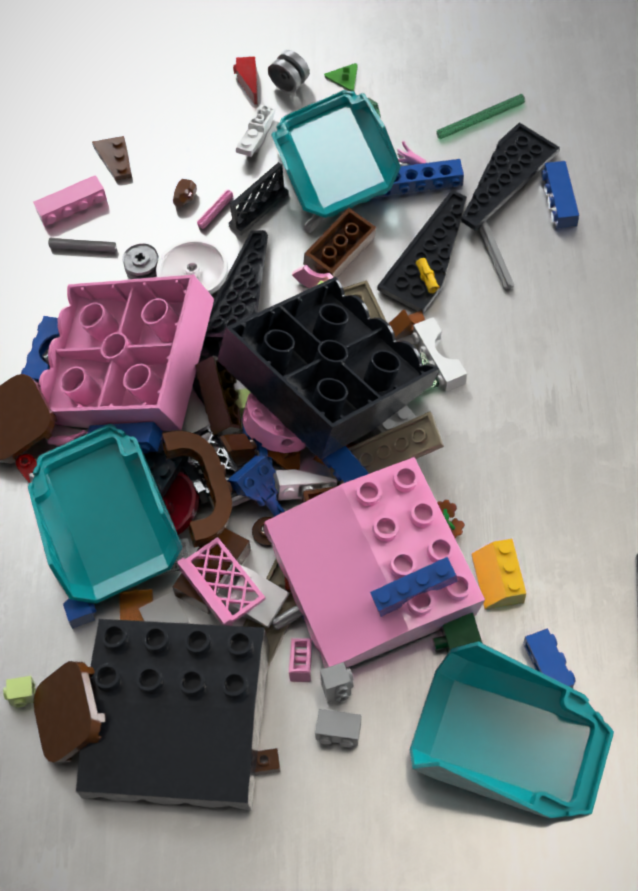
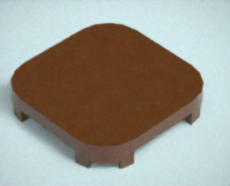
[0,374,57,464]
[33,661,105,763]

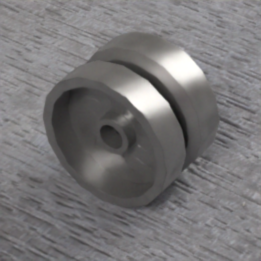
[267,49,310,94]

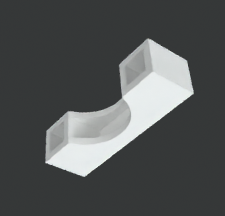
[412,317,467,391]

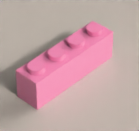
[33,174,107,227]

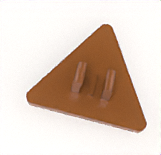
[267,449,301,471]

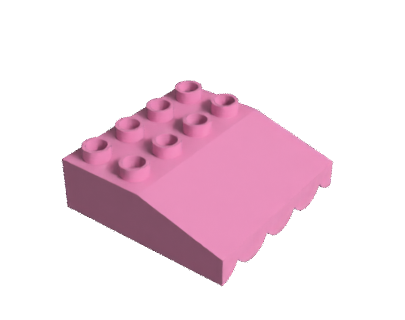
[39,275,214,431]
[264,457,485,668]

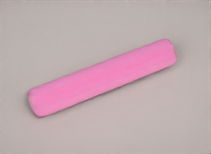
[197,189,234,229]

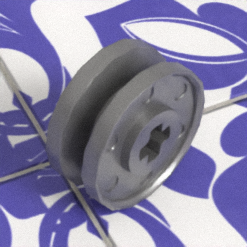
[122,243,159,279]

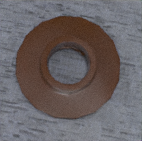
[252,517,273,545]

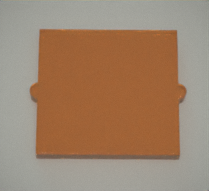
[119,589,153,621]

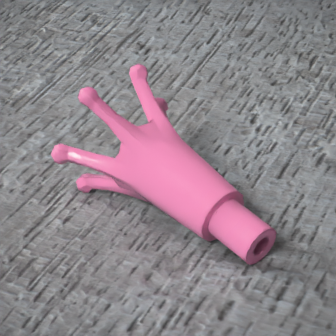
[397,141,427,165]
[48,430,88,447]

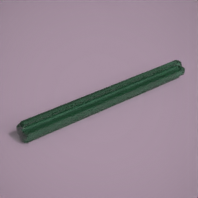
[436,94,525,139]

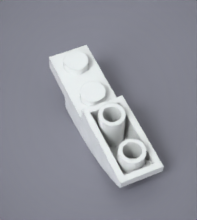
[236,104,276,157]

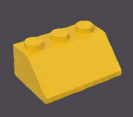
[471,539,527,610]

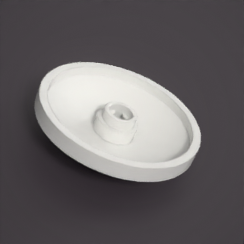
[156,239,228,294]

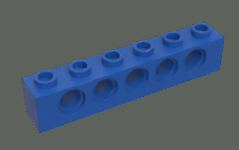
[373,159,464,198]

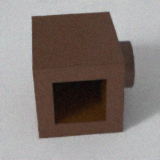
[255,748,281,776]

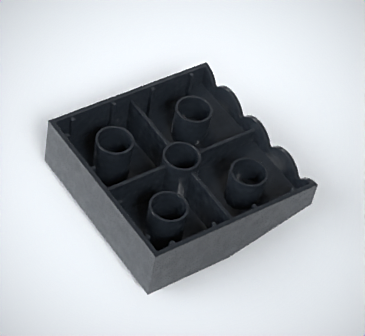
[217,276,439,460]
[76,619,270,810]

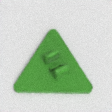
[324,63,358,91]

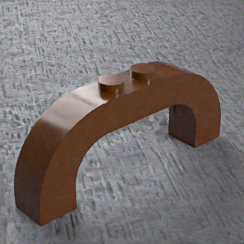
[161,431,232,548]

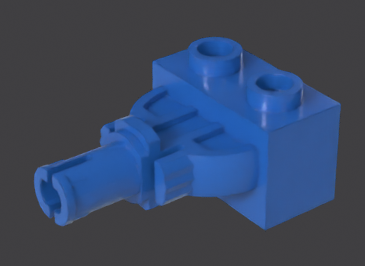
[227,456,285,517]

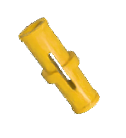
[416,258,439,293]

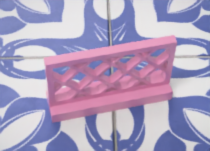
[177,537,266,626]

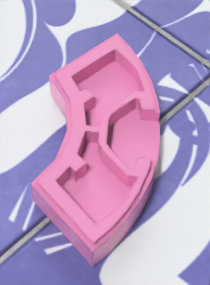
[292,265,333,288]

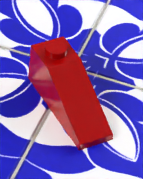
[233,56,258,105]

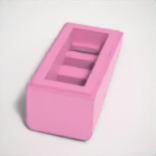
[289,638,312,682]

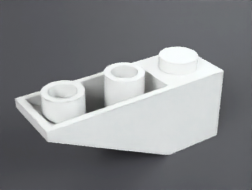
[275,469,337,500]

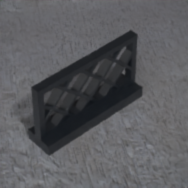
[228,162,289,236]
[182,425,238,504]

